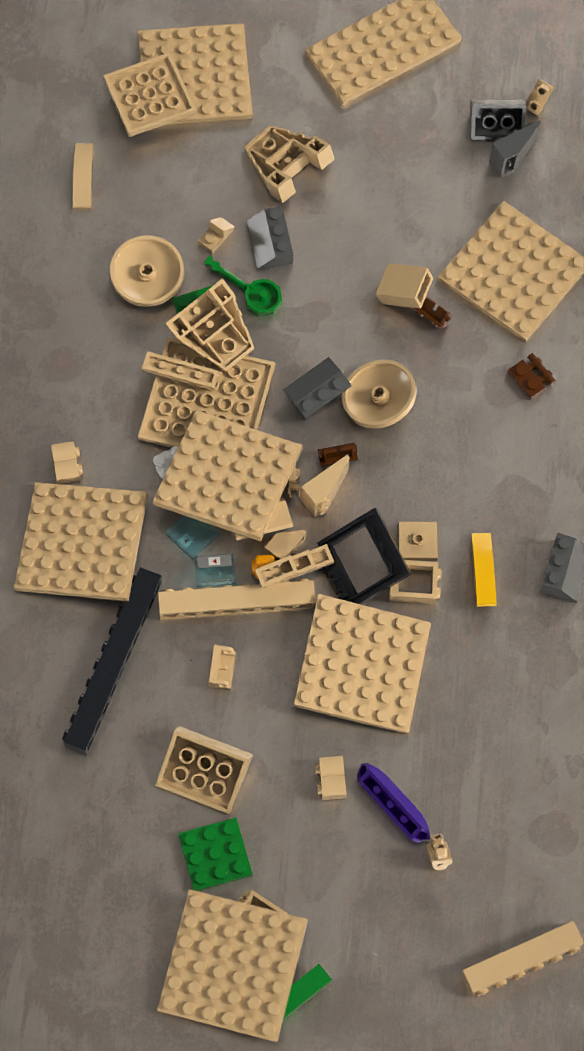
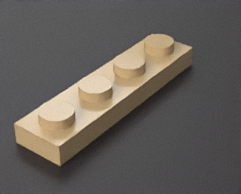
[142,351,219,391]

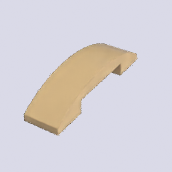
[73,143,94,209]

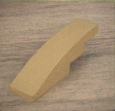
[255,544,334,588]

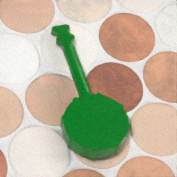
[204,256,282,316]

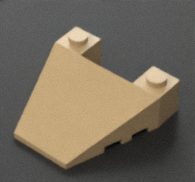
[244,125,335,203]

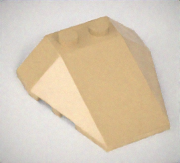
[165,279,255,372]

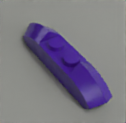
[357,763,430,843]

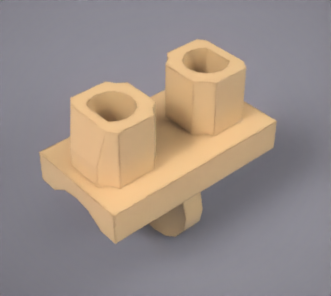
[526,78,554,116]
[426,834,452,871]

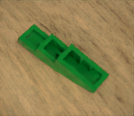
[283,964,332,1021]

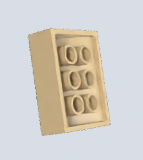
[155,726,253,814]

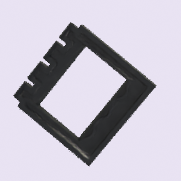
[314,508,412,605]

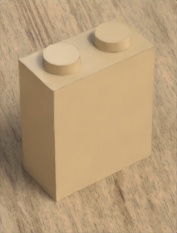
[376,263,433,309]

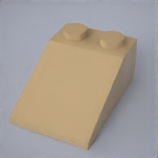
[301,455,350,517]

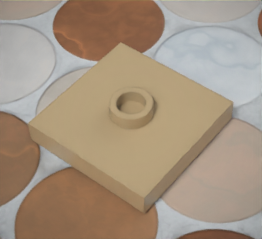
[398,522,438,560]

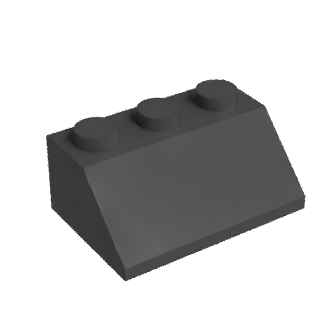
[470,99,526,140]
[246,206,293,271]
[283,357,352,420]
[540,533,584,603]

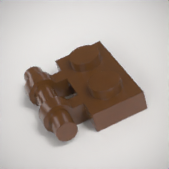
[508,353,556,400]

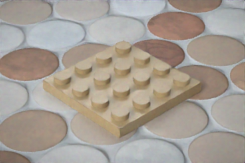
[103,52,196,137]

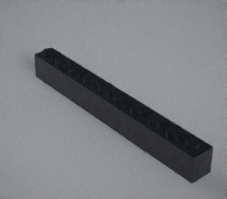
[62,567,162,756]

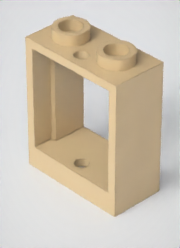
[389,560,442,605]

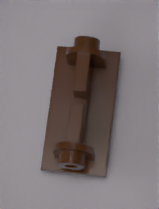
[413,296,452,328]
[317,443,358,467]

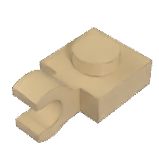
[288,464,301,497]

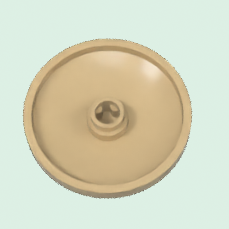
[110,235,184,307]
[342,360,417,428]

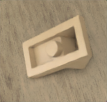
[198,217,235,254]

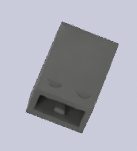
[489,120,541,178]

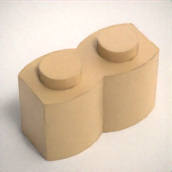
[51,441,83,484]
[315,756,346,800]

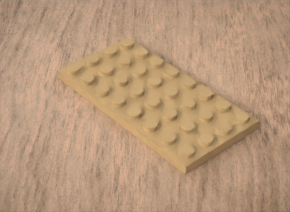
[305,0,462,105]

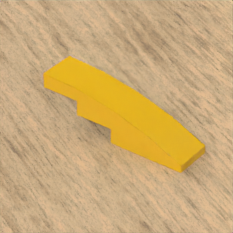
[471,533,496,607]

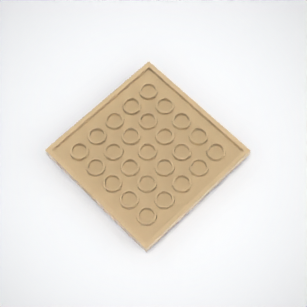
[138,23,253,125]
[437,201,584,343]
[138,337,276,448]
[153,410,302,541]
[14,482,148,601]
[293,594,431,735]
[157,889,308,1042]

